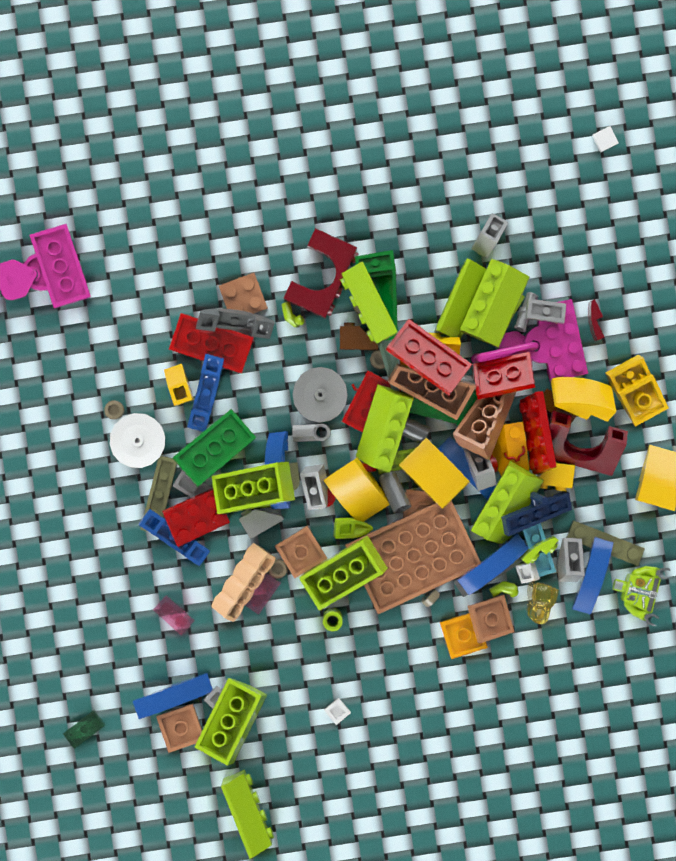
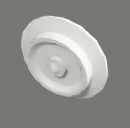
[110,413,165,468]

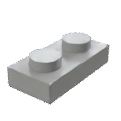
[525,299,566,323]
[173,470,213,498]

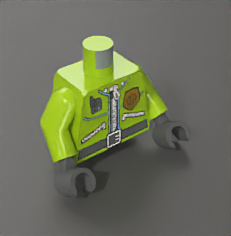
[612,566,671,626]

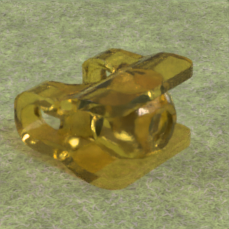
[527,582,559,624]

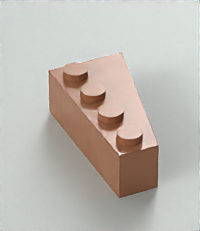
[388,363,476,420]
[453,392,516,460]

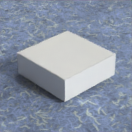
[592,126,618,153]
[516,562,540,584]
[324,697,351,725]

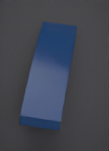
[132,673,213,719]

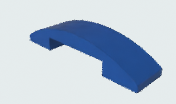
[187,354,225,432]
[265,431,290,510]
[438,437,497,500]
[138,509,210,566]
[457,533,529,595]
[572,537,613,614]

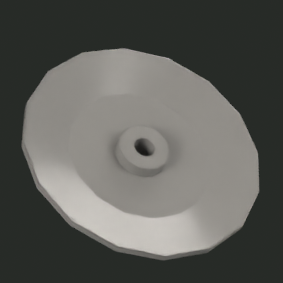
[293,367,348,423]

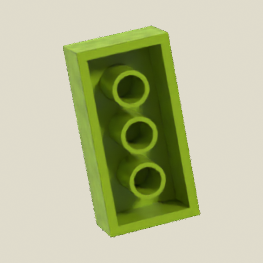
[211,462,295,514]
[299,536,388,611]

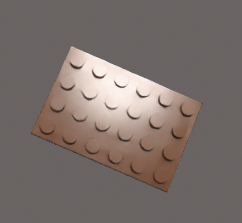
[345,500,481,614]

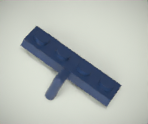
[501,491,572,536]

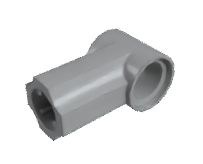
[292,423,331,442]

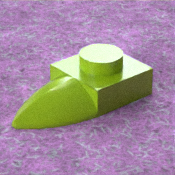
[333,517,373,539]

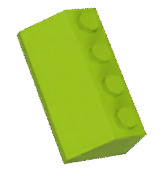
[434,258,486,339]
[460,258,530,348]
[340,261,398,344]
[355,384,414,473]
[471,461,544,544]
[195,678,267,766]
[221,770,274,859]

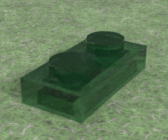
[63,710,106,749]

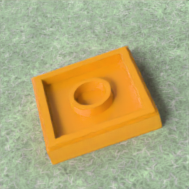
[440,613,488,659]

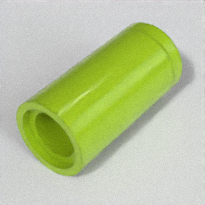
[323,608,342,631]

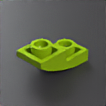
[520,536,559,564]

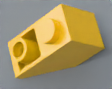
[164,364,194,406]
[537,463,575,491]

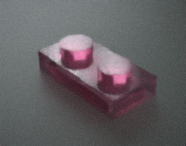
[245,573,281,615]
[153,595,195,635]

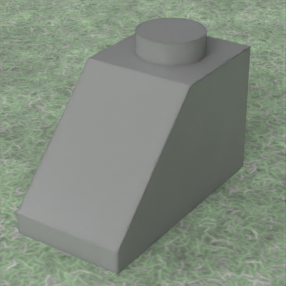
[471,213,508,258]
[464,448,497,491]
[300,464,328,510]
[239,508,284,539]
[557,538,585,582]

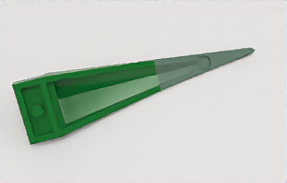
[355,250,399,391]

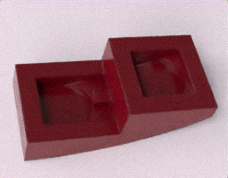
[588,299,604,341]

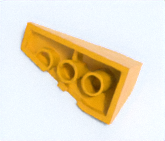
[492,422,530,476]

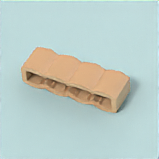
[211,543,276,622]

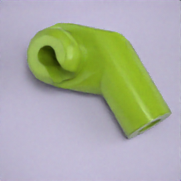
[281,302,304,328]
[489,581,519,597]

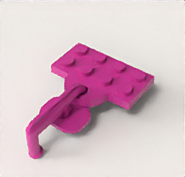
[0,224,91,309]
[471,299,588,382]

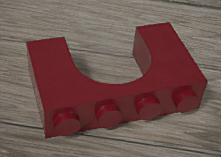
[283,228,359,319]
[549,411,628,476]

